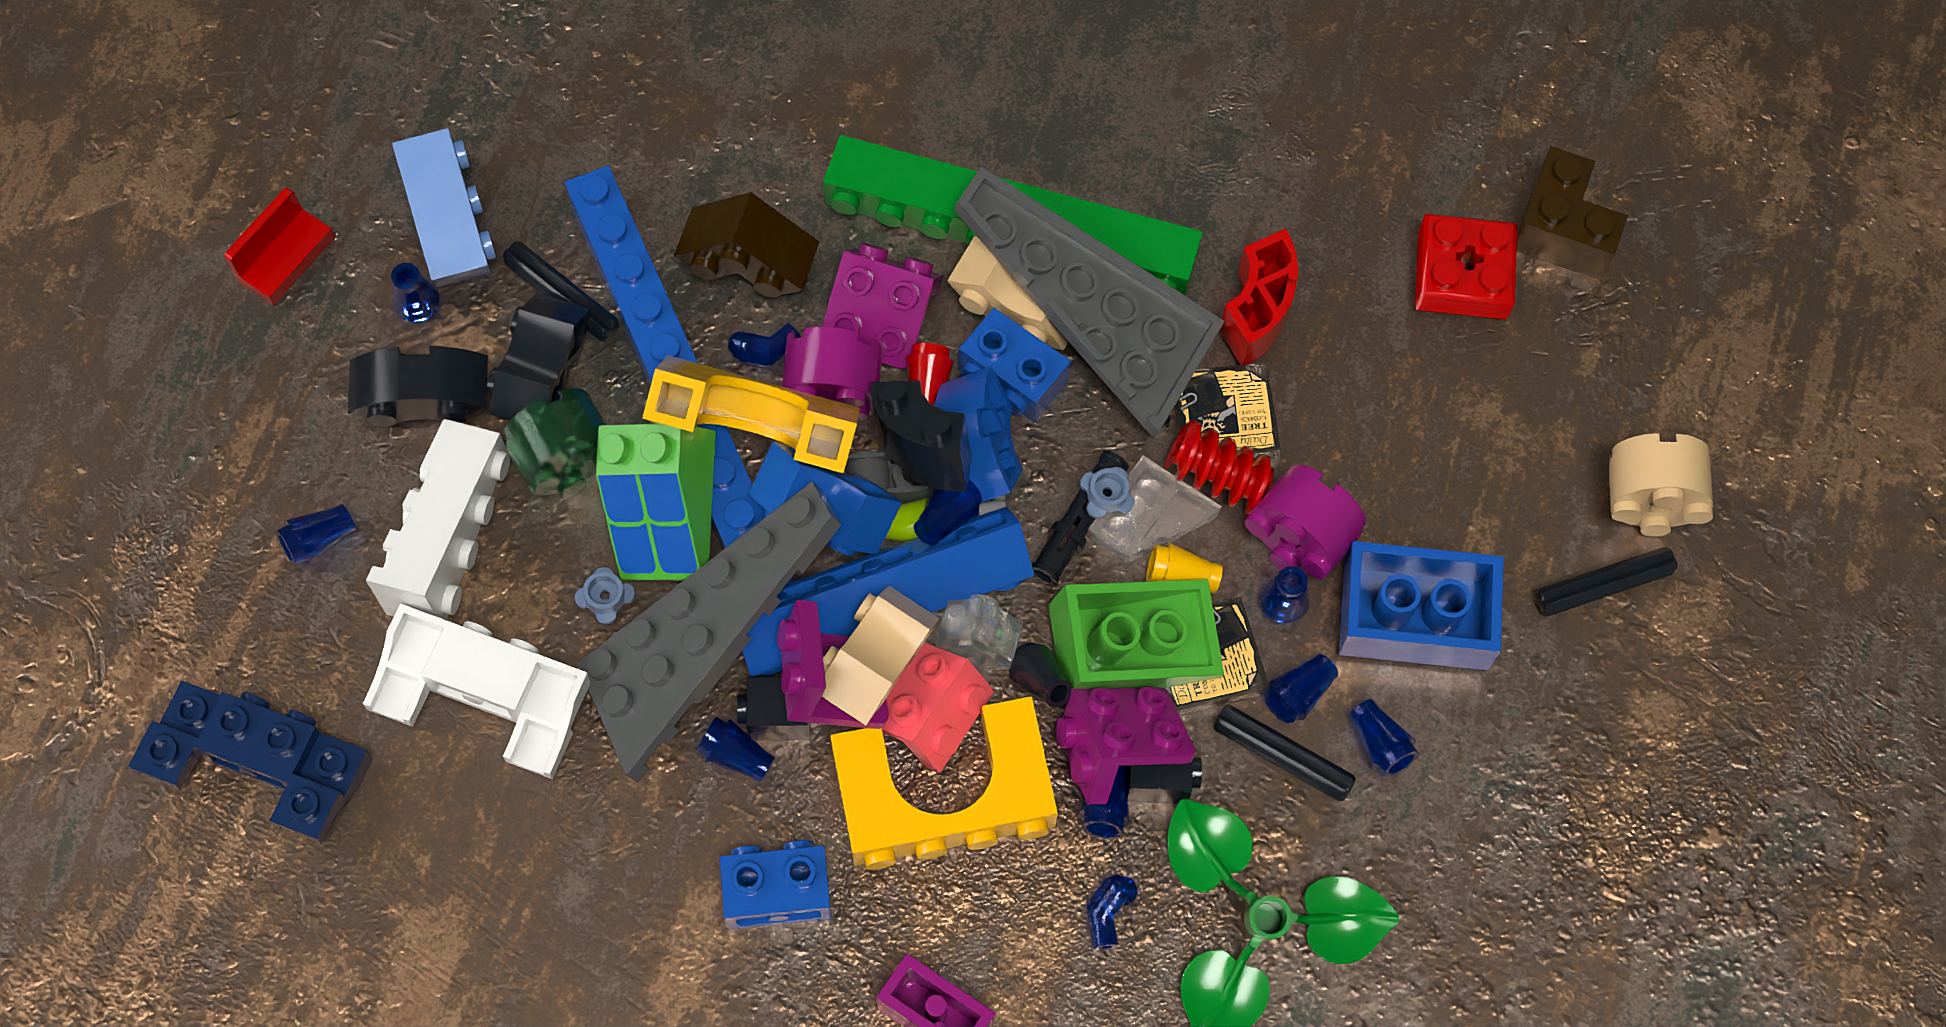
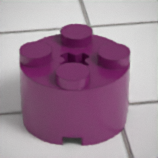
[781,327,883,420]
[1245,465,1366,580]

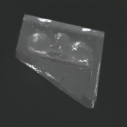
[1087,456,1222,563]

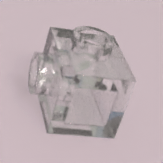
[935,594,1023,670]

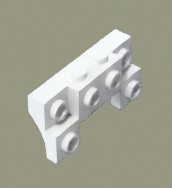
[363,603,591,779]

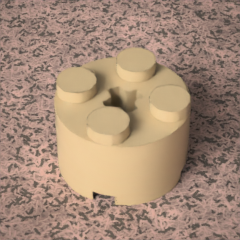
[1609,433,1713,537]

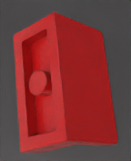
[224,187,335,306]

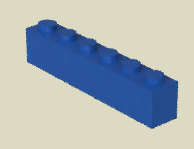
[741,506,1035,677]

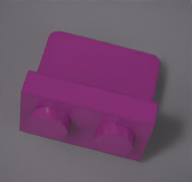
[822,243,944,368]
[777,600,888,729]
[1056,687,1196,805]

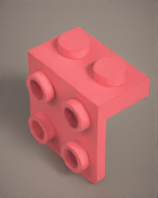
[882,642,995,773]

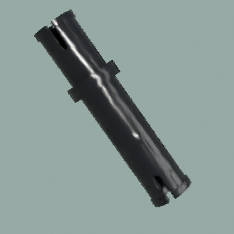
[1032,451,1129,586]

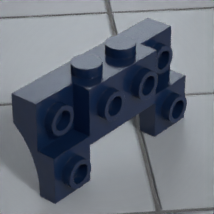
[128,681,373,844]

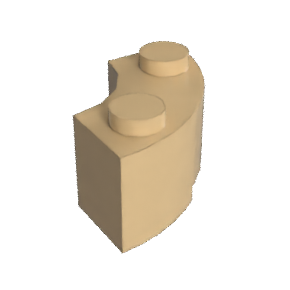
[947,236,1069,350]
[822,586,940,725]

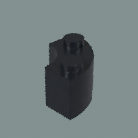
[487,293,591,430]
[347,346,488,427]
[871,381,972,492]

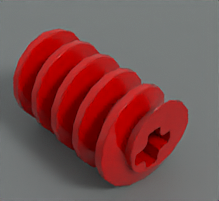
[1163,420,1274,516]

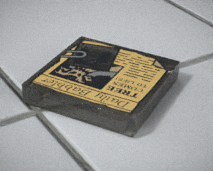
[1175,363,1281,460]
[1163,596,1270,715]

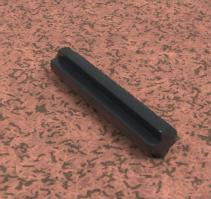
[503,241,619,341]
[1535,547,1678,616]
[1214,705,1356,801]

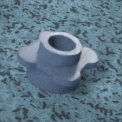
[1080,467,1135,519]
[575,567,635,625]

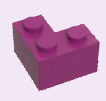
[876,953,996,1027]

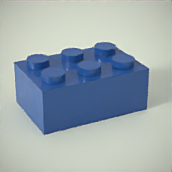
[1339,541,1504,670]

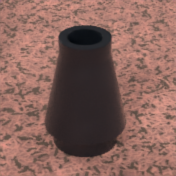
[1008,643,1073,707]

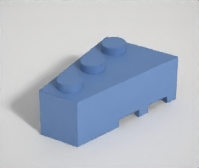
[392,128,496,288]

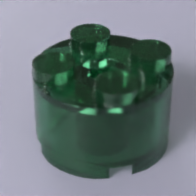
[502,388,607,499]

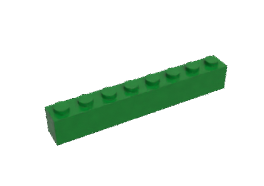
[823,135,1203,296]

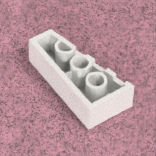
[366,419,510,620]

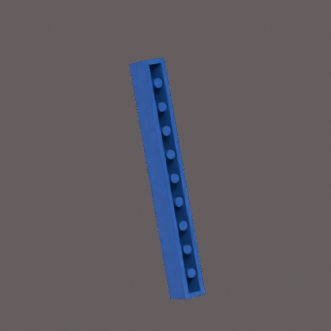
[564,165,793,584]

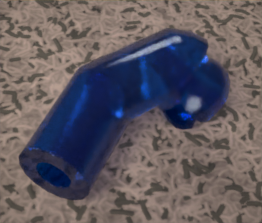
[728,323,801,368]
[1086,874,1138,951]

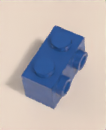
[958,308,1071,423]
[719,840,832,930]

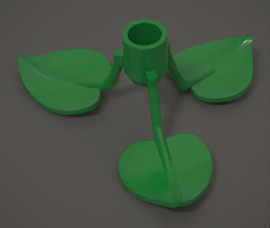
[1167,799,1400,1027]

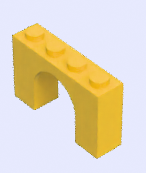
[642,355,860,473]
[830,696,1058,870]

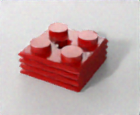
[1415,214,1518,319]

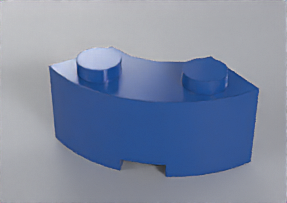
[933,366,1023,510]
[748,442,902,556]

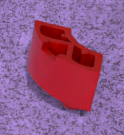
[1219,228,1298,369]

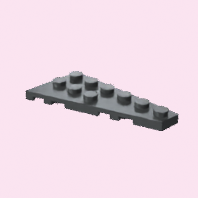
[954,166,1225,438]
[577,482,842,782]

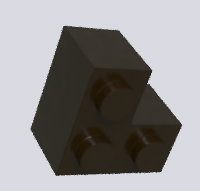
[1517,146,1628,281]
[674,192,819,298]

